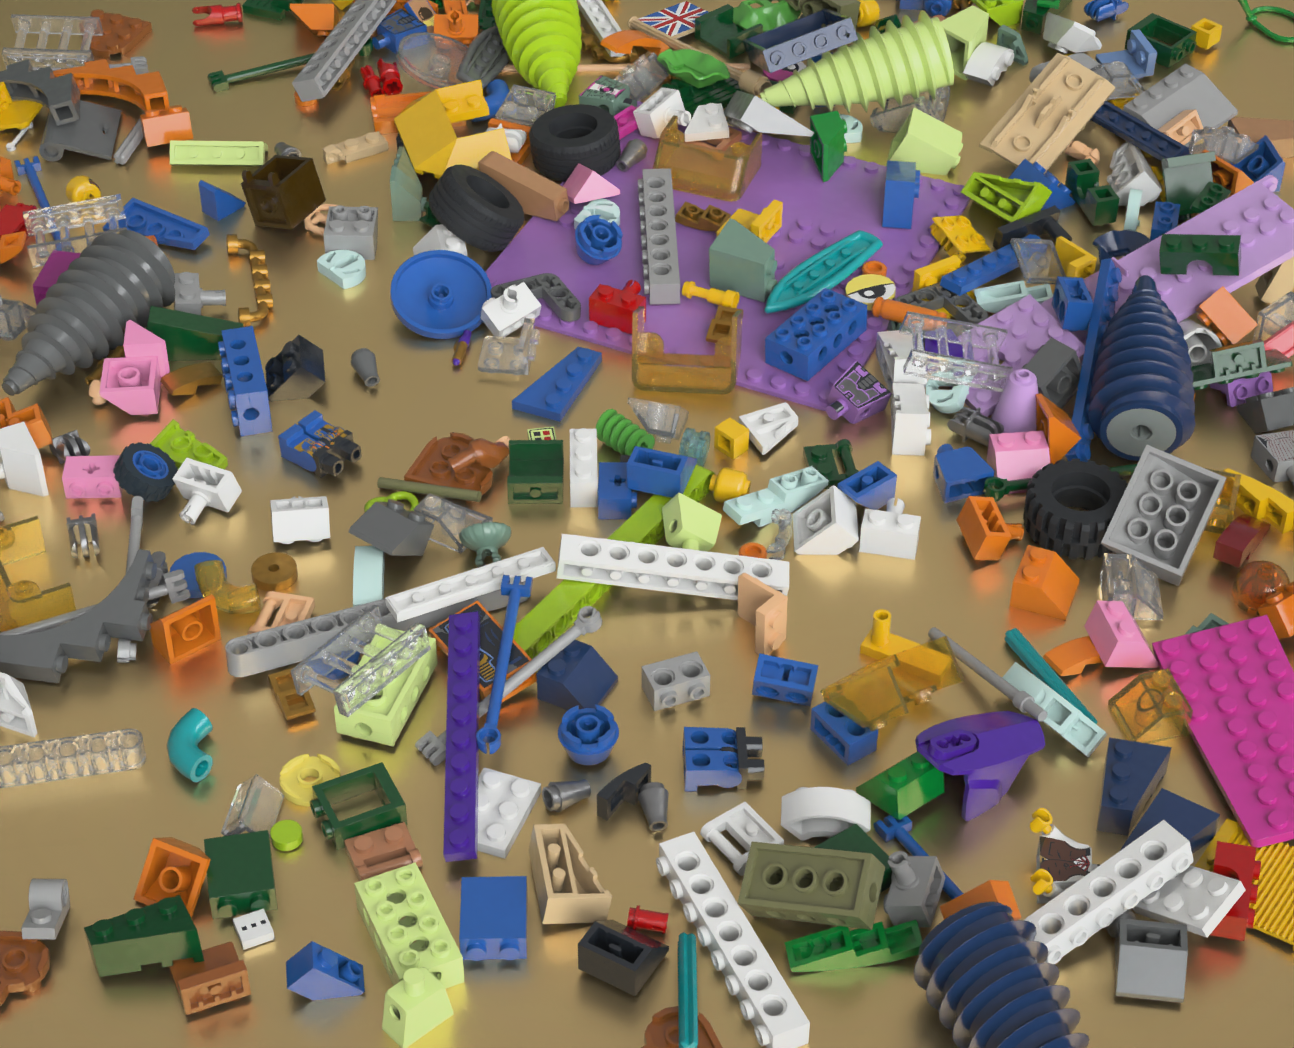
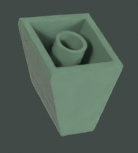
[709,218,777,303]

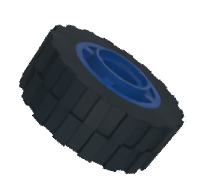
[113,442,178,502]

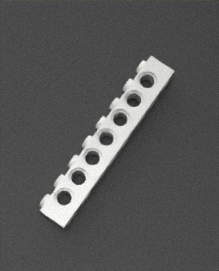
[557,534,789,600]
[656,832,810,1048]

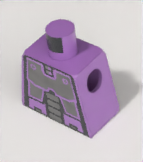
[826,361,892,424]

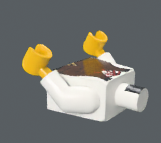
[1030,808,1100,904]

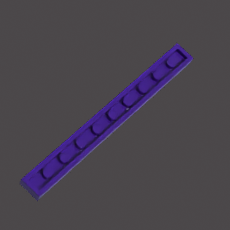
[443,611,480,862]

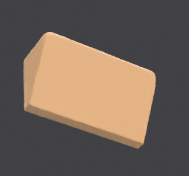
[1158,109,1204,145]

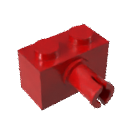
[589,280,646,335]

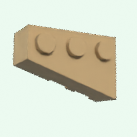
[529,824,612,924]

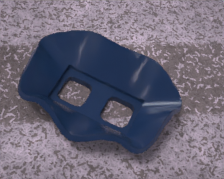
[1093,230,1151,264]

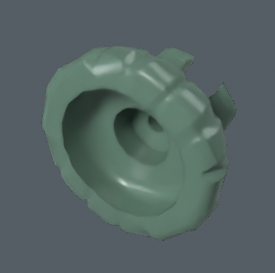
[459,522,512,568]

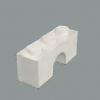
[570,428,598,507]

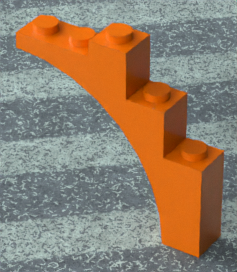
[53,59,170,112]

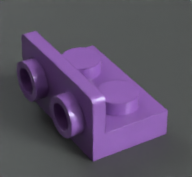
[1210,371,1273,407]

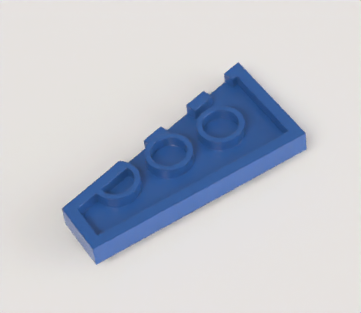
[102,198,210,250]
[512,347,602,422]

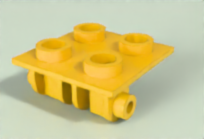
[930,215,991,263]

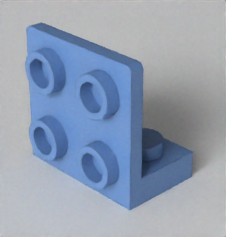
[1095,29,1157,80]

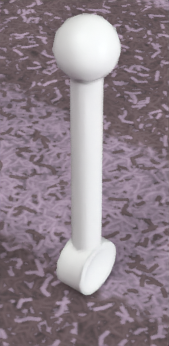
[6,122,33,152]

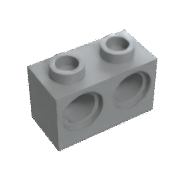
[642,651,710,711]

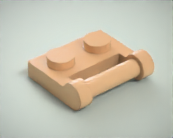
[247,591,315,635]

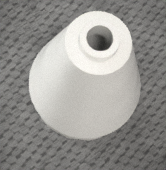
[1178,318,1222,367]

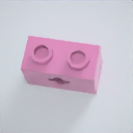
[62,455,123,499]

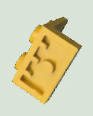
[716,199,783,243]
[1050,236,1097,282]
[912,255,977,319]

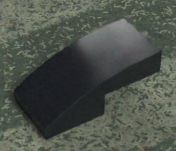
[597,763,651,821]

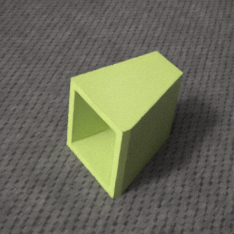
[941,5,989,80]
[886,108,963,175]

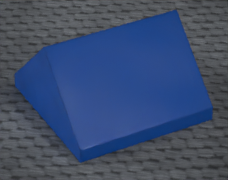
[1231,135,1286,192]

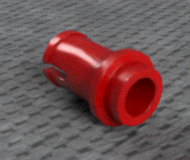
[627,905,669,934]

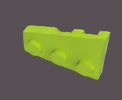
[150,419,228,470]

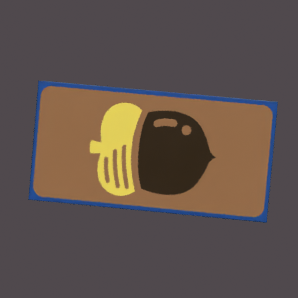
[404,0,436,42]

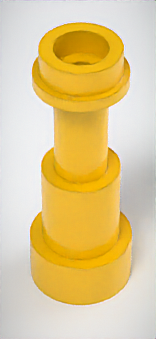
[682,281,740,308]

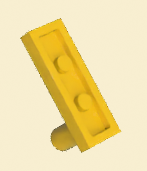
[860,609,953,683]

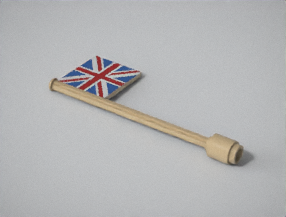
[628,1,772,95]

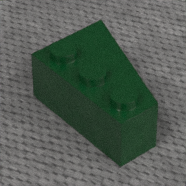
[84,895,204,977]

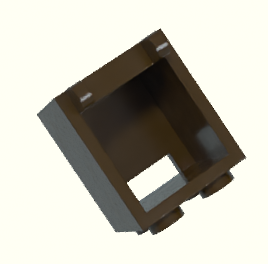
[241,155,326,230]

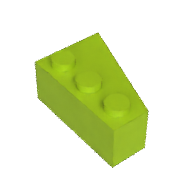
[961,172,1052,223]

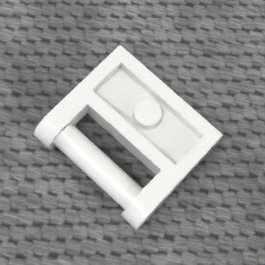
[700,802,784,876]

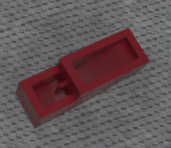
[1213,514,1271,568]

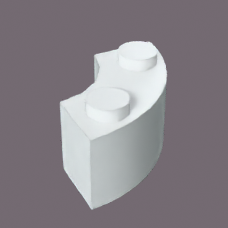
[963,42,1014,86]
[781,787,871,841]

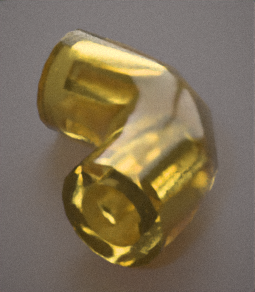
[194,560,261,614]

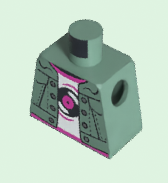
[579,75,637,116]

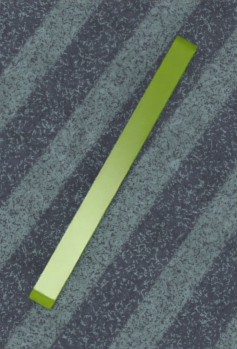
[513,464,716,659]

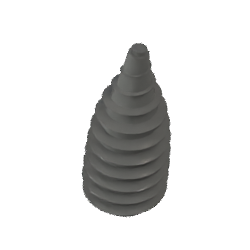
[2,230,175,396]

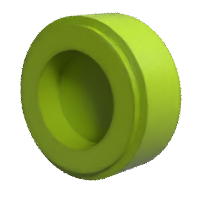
[270,820,303,851]

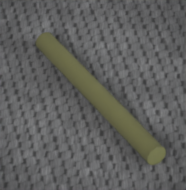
[377,477,482,502]

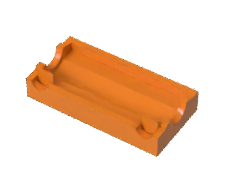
[370,91,467,134]

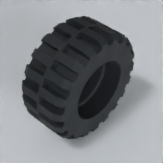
[1023,459,1128,560]

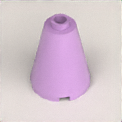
[991,369,1039,433]

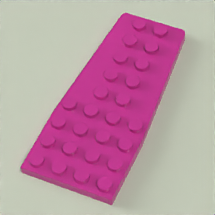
[1152,615,1294,848]

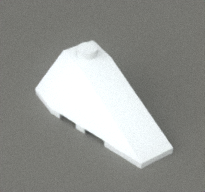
[1107,141,1162,206]

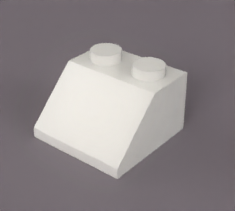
[413,224,467,256]
[0,422,49,497]
[792,485,859,555]

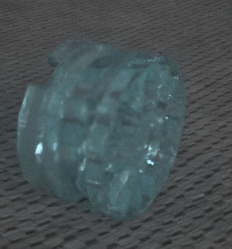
[678,427,710,467]

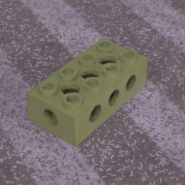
[737,841,885,930]

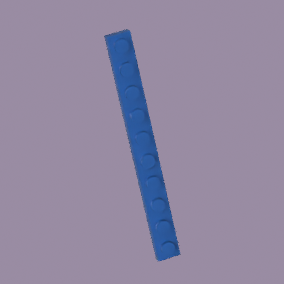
[1065,258,1122,462]

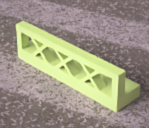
[170,140,268,166]

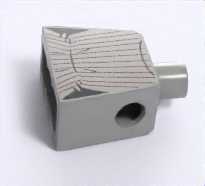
[1251,430,1294,485]

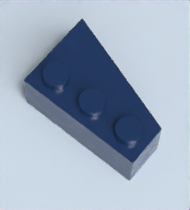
[1096,737,1172,836]

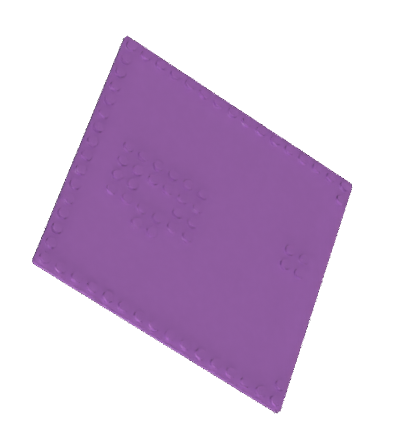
[485,101,971,411]

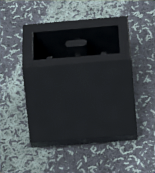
[265,335,325,402]
[578,920,669,996]

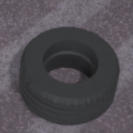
[529,104,621,182]
[429,164,524,252]

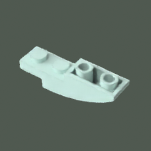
[723,466,829,527]
[1002,662,1108,758]

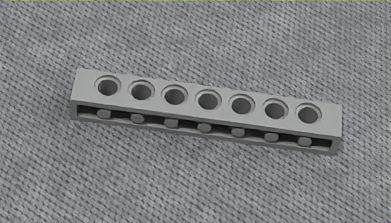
[292,0,396,102]
[638,168,680,305]

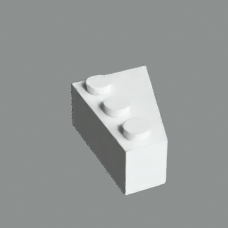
[876,329,927,398]
[890,383,931,456]

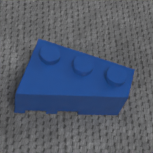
[882,160,920,229]

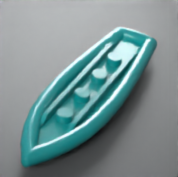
[764,230,883,314]

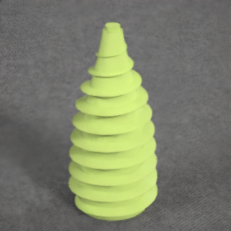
[760,10,954,114]

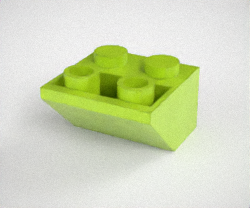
[971,0,1024,26]

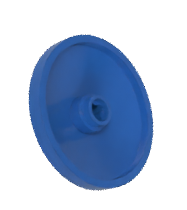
[390,250,492,339]

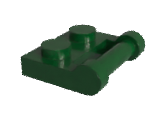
[803,439,859,489]

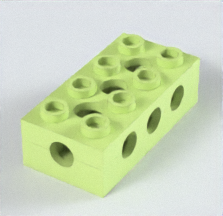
[334,626,438,746]
[354,862,464,989]

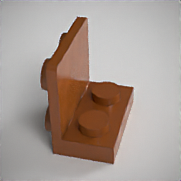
[169,942,251,1015]

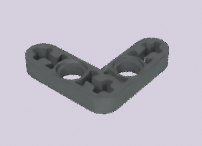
[491,273,581,322]
[895,282,988,329]

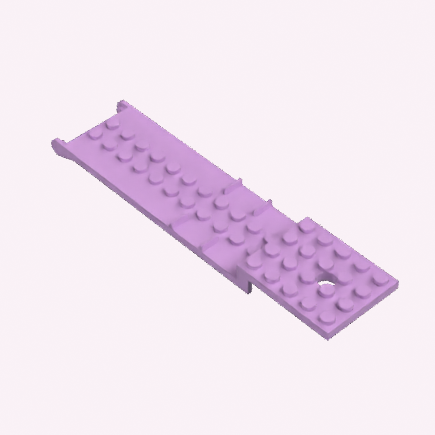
[949,175,1294,417]

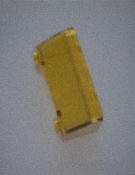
[652,115,762,201]
[632,306,742,394]
[0,516,76,633]
[820,636,964,731]

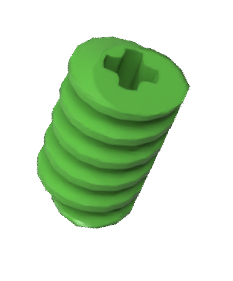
[595,409,655,455]

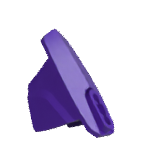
[915,711,1045,821]

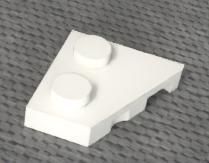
[684,103,729,142]
[739,402,798,455]

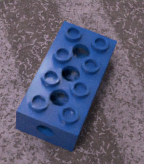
[765,288,867,381]
[218,326,273,436]

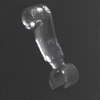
[766,509,792,560]

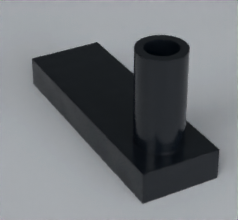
[992,205,1072,250]

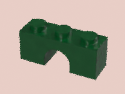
[1065,159,1120,226]
[1159,234,1241,276]

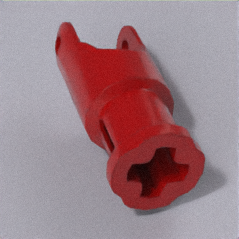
[192,3,243,26]
[377,58,403,95]

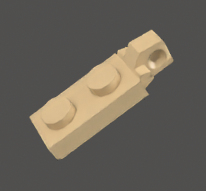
[322,131,389,165]

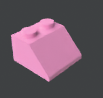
[100,356,161,415]
[987,431,1050,494]
[1084,600,1158,668]

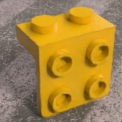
[0,82,44,131]

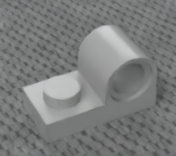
[21,878,70,940]

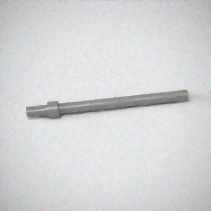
[928,627,1048,722]

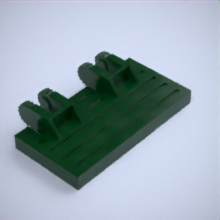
[242,0,304,21]
[661,77,746,119]

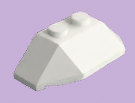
[1043,12,1102,54]
[0,672,37,737]

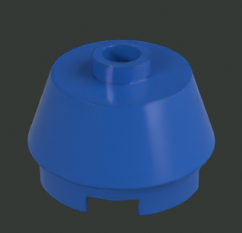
[575,215,623,265]
[558,705,619,765]

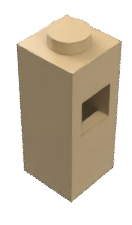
[1255,257,1294,306]

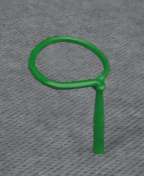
[1238,0,1294,43]

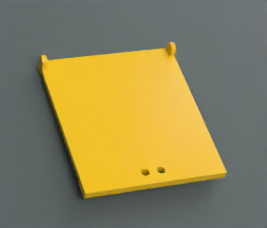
[1194,818,1294,951]

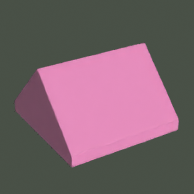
[563,163,620,204]
[123,320,170,385]

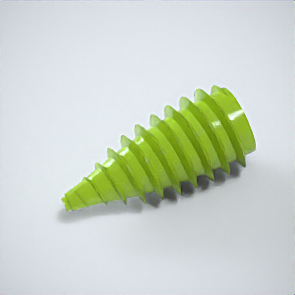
[492,0,582,108]

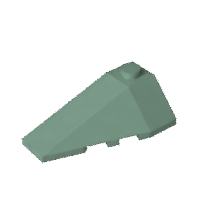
[390,147,427,221]

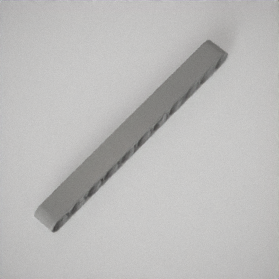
[225,581,529,677]

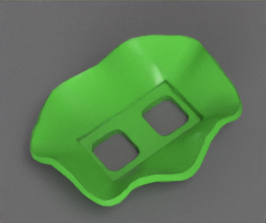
[733,0,801,32]
[657,49,730,88]

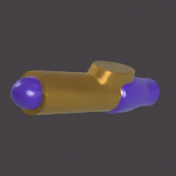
[451,330,472,366]

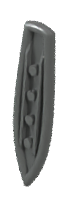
[456,26,510,89]

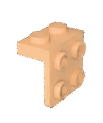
[738,573,788,655]

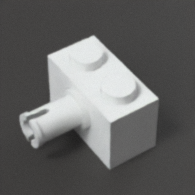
[633,87,691,139]
[480,282,541,341]
[173,458,242,525]
[270,496,330,544]
[859,498,921,560]

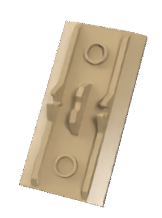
[979,53,1116,174]

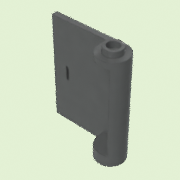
[39,100,122,162]

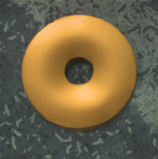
[251,552,298,592]

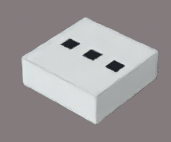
[232,908,275,950]

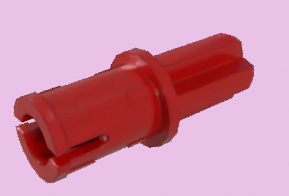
[360,65,385,97]

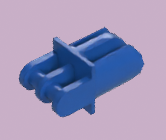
[1084,0,1129,22]

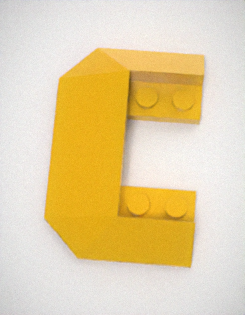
[394,80,512,179]

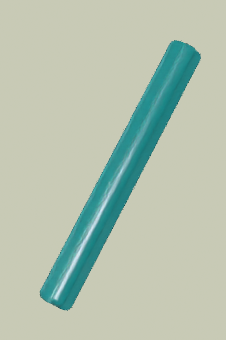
[1004,628,1097,724]
[678,932,698,1048]

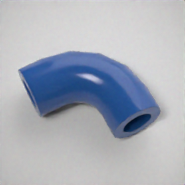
[470,79,511,122]

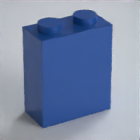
[459,876,528,961]

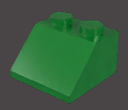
[810,111,847,182]
[856,751,944,820]

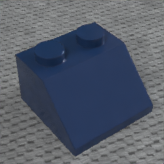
[537,640,618,710]

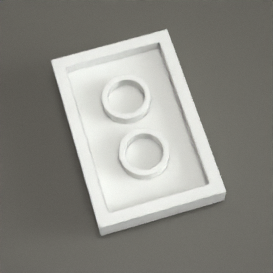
[478,767,541,859]
[1133,865,1246,938]

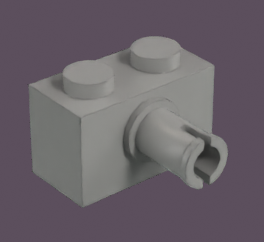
[173,272,226,315]
[883,851,946,927]

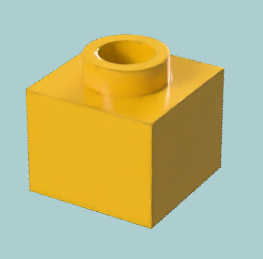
[1191,18,1222,49]
[714,417,749,460]

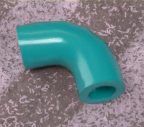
[167,708,213,782]

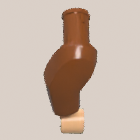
[447,436,510,473]

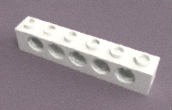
[1024,820,1194,964]

